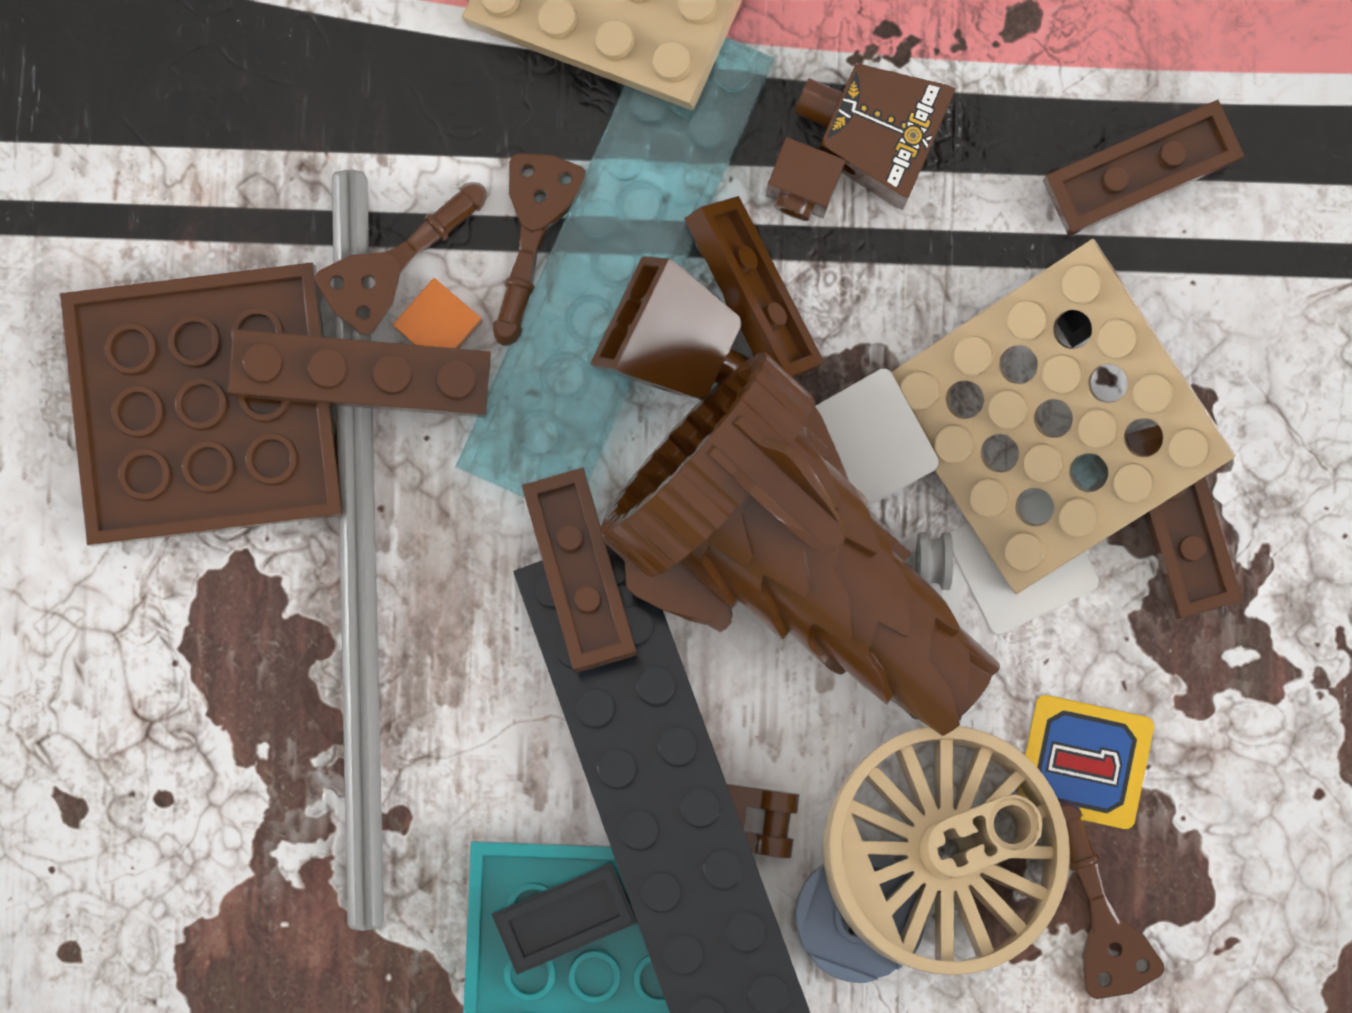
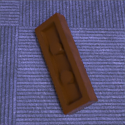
[1043,99,1245,237]
[684,196,825,378]
[1126,425,1243,619]
[521,467,637,673]

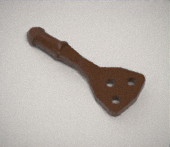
[493,154,588,346]
[315,182,487,336]
[1059,801,1164,999]

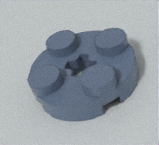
[795,855,925,983]

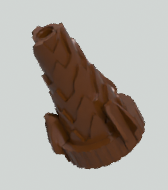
[600,352,1000,736]

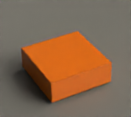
[392,278,483,349]

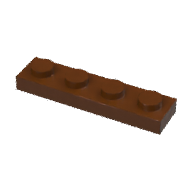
[228,329,491,418]

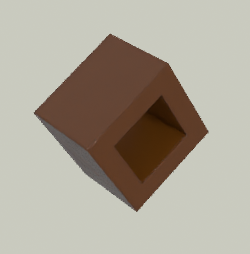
[765,137,846,221]

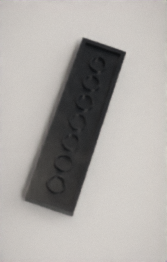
[513,544,810,1013]

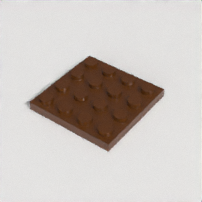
[60,262,342,547]

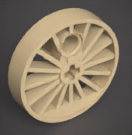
[823,726,1070,975]

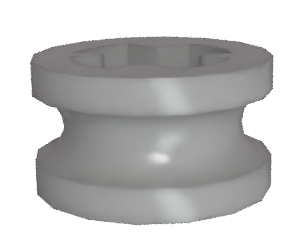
[915,532,953,590]

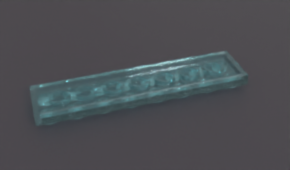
[455,37,774,498]

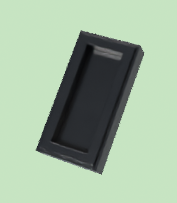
[492,861,637,975]

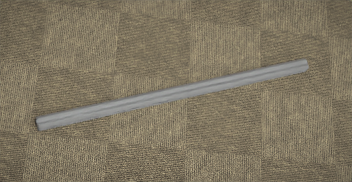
[332,170,384,931]

